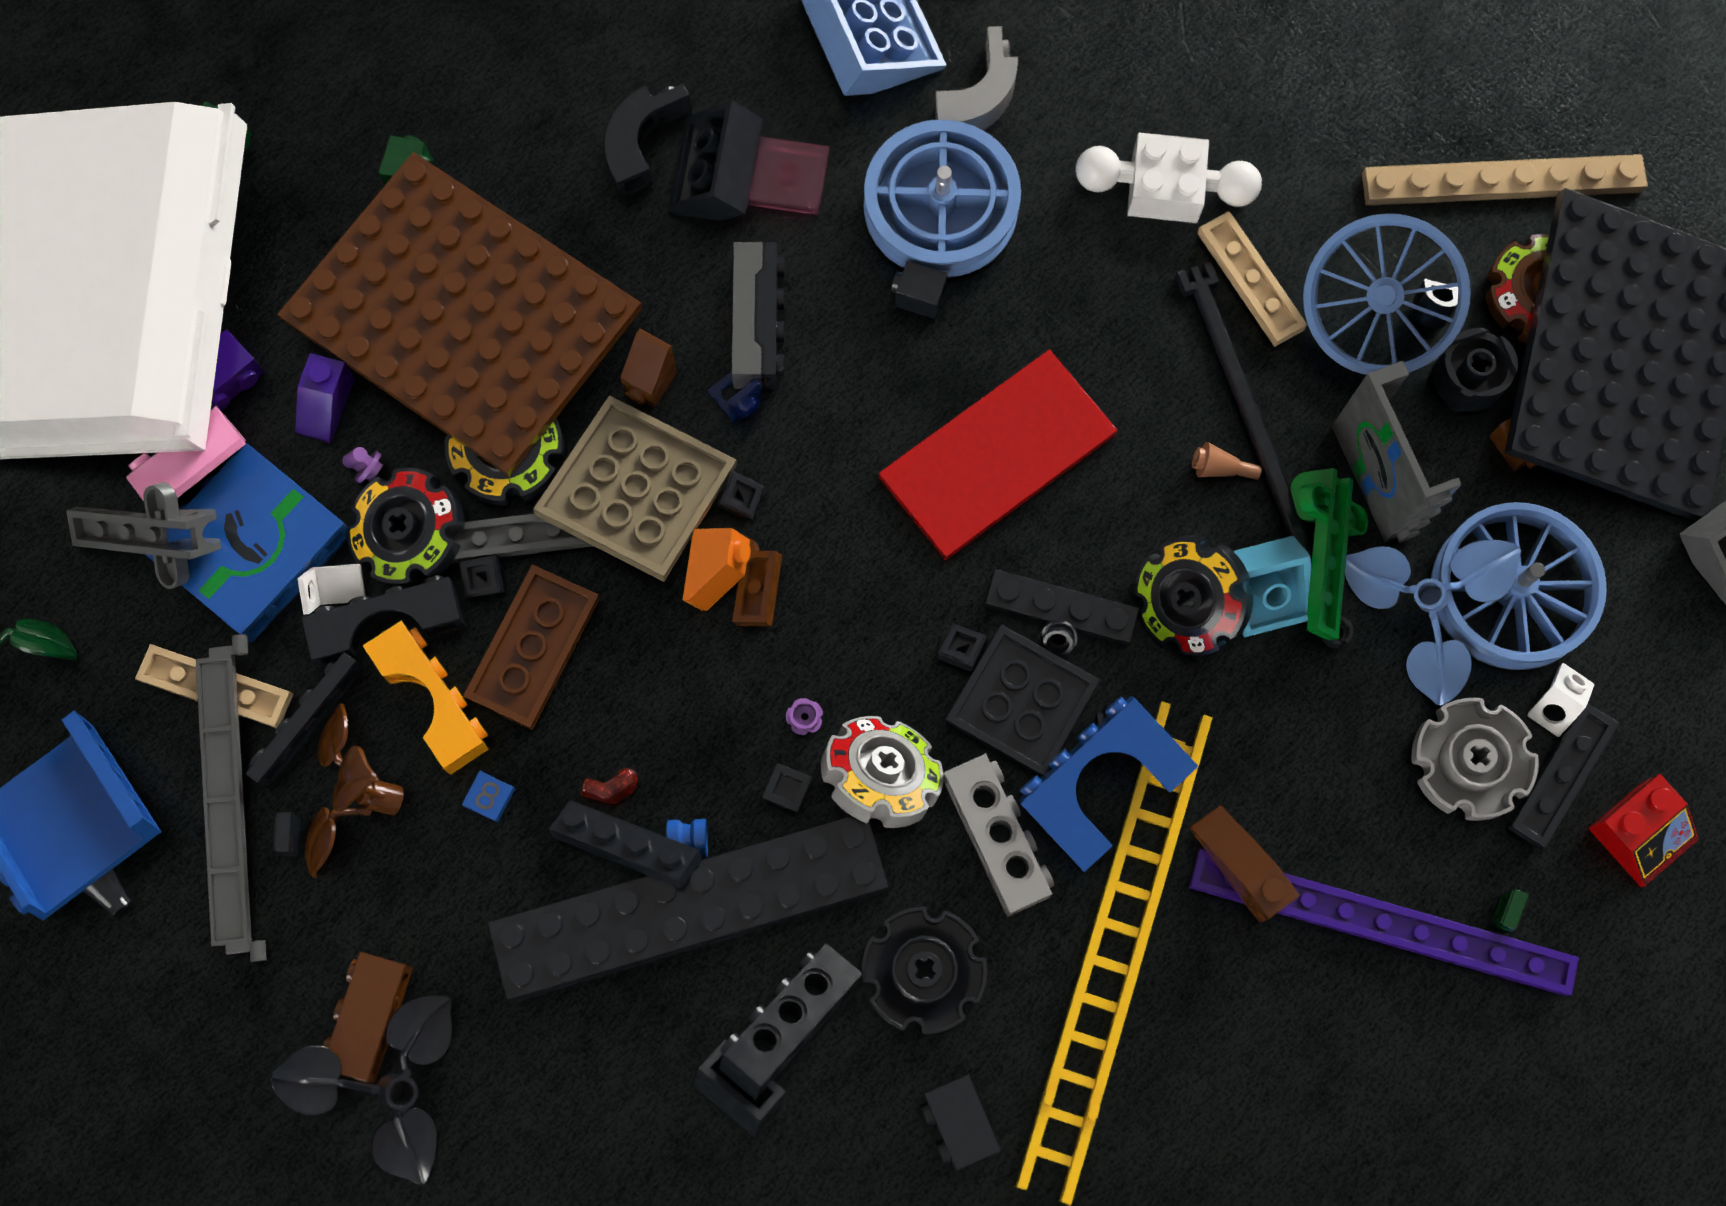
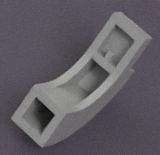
[935,26,1018,130]

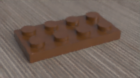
[463,564,600,730]

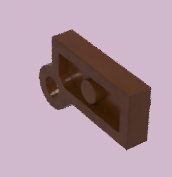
[732,537,782,627]

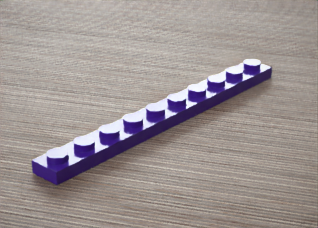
[1189,849,1579,996]

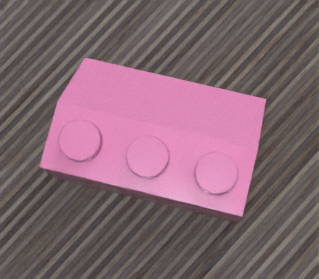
[126,406,246,501]

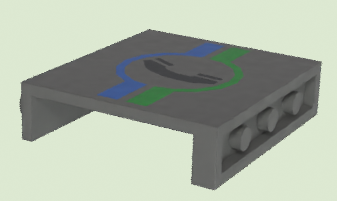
[1331,361,1462,543]

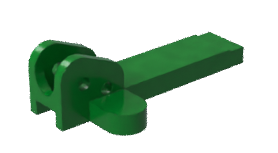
[1291,468,1368,640]

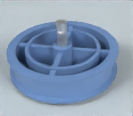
[864,120,1021,278]

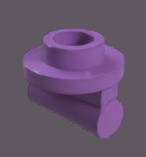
[343,447,383,483]

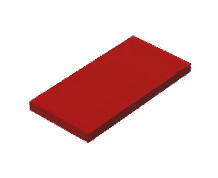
[879,349,1118,561]

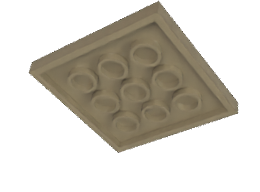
[533,395,737,582]

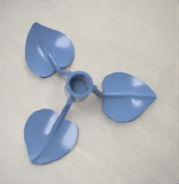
[1345,540,1521,705]

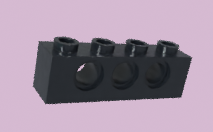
[719,943,862,1100]

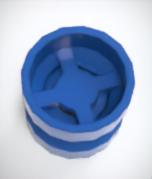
[666,819,708,858]

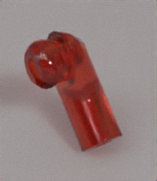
[581,768,638,804]

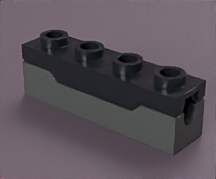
[732,242,785,389]

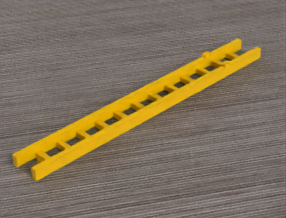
[1016,701,1213,1205]

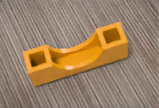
[363,621,489,775]

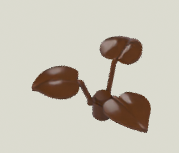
[305,703,404,878]

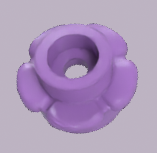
[786,698,823,735]

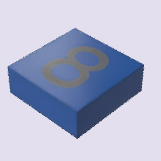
[462,771,515,823]

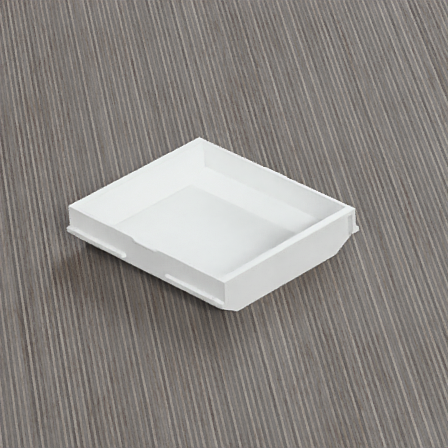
[0,102,247,459]

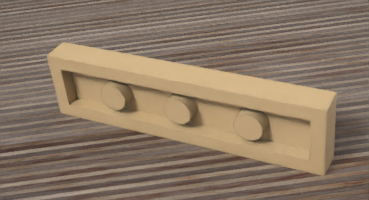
[1197,211,1307,347]
[135,644,294,728]

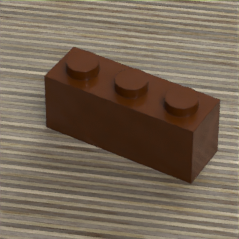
[323,952,413,1083]

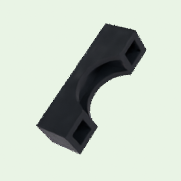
[302,576,466,668]

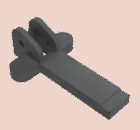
[66,482,222,589]

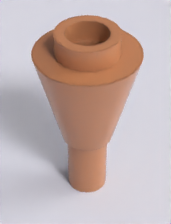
[1192,442,1262,480]

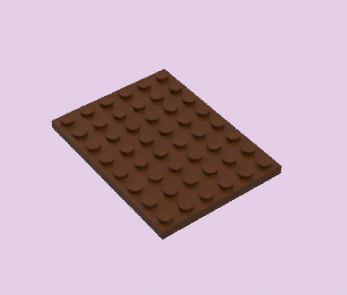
[277,152,643,477]

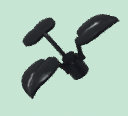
[270,995,452,1184]

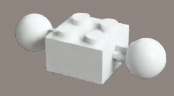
[1076,133,1262,223]

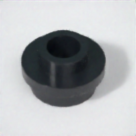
[1040,620,1078,656]

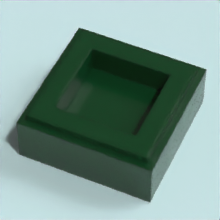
[1490,889,1529,934]

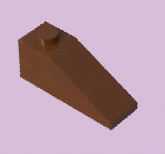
[1189,805,1300,923]

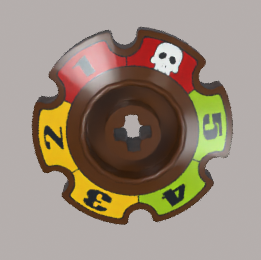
[1485,234,1549,344]

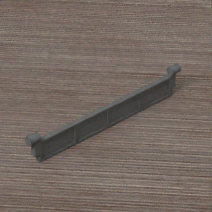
[196,634,267,962]

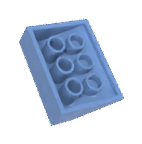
[802,0,946,96]

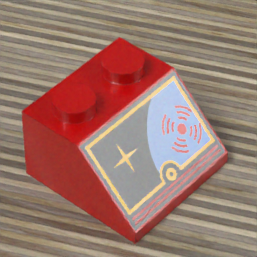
[1588,774,1698,888]

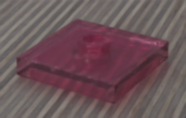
[749,137,829,215]

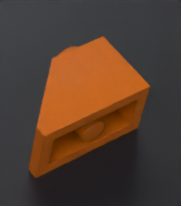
[683,528,751,611]

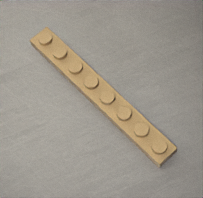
[1362,155,1647,206]

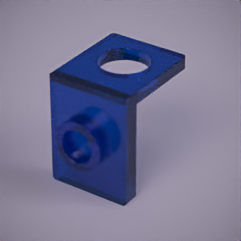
[707,371,762,423]

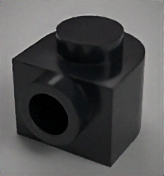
[1413,279,1458,328]

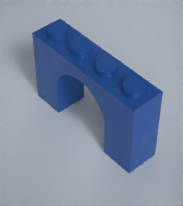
[1019,696,1199,872]

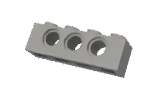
[943,754,1054,917]

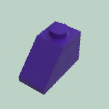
[295,353,355,443]

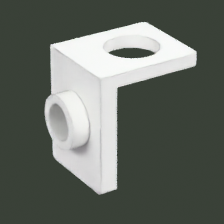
[298,564,366,615]
[1527,663,1594,737]

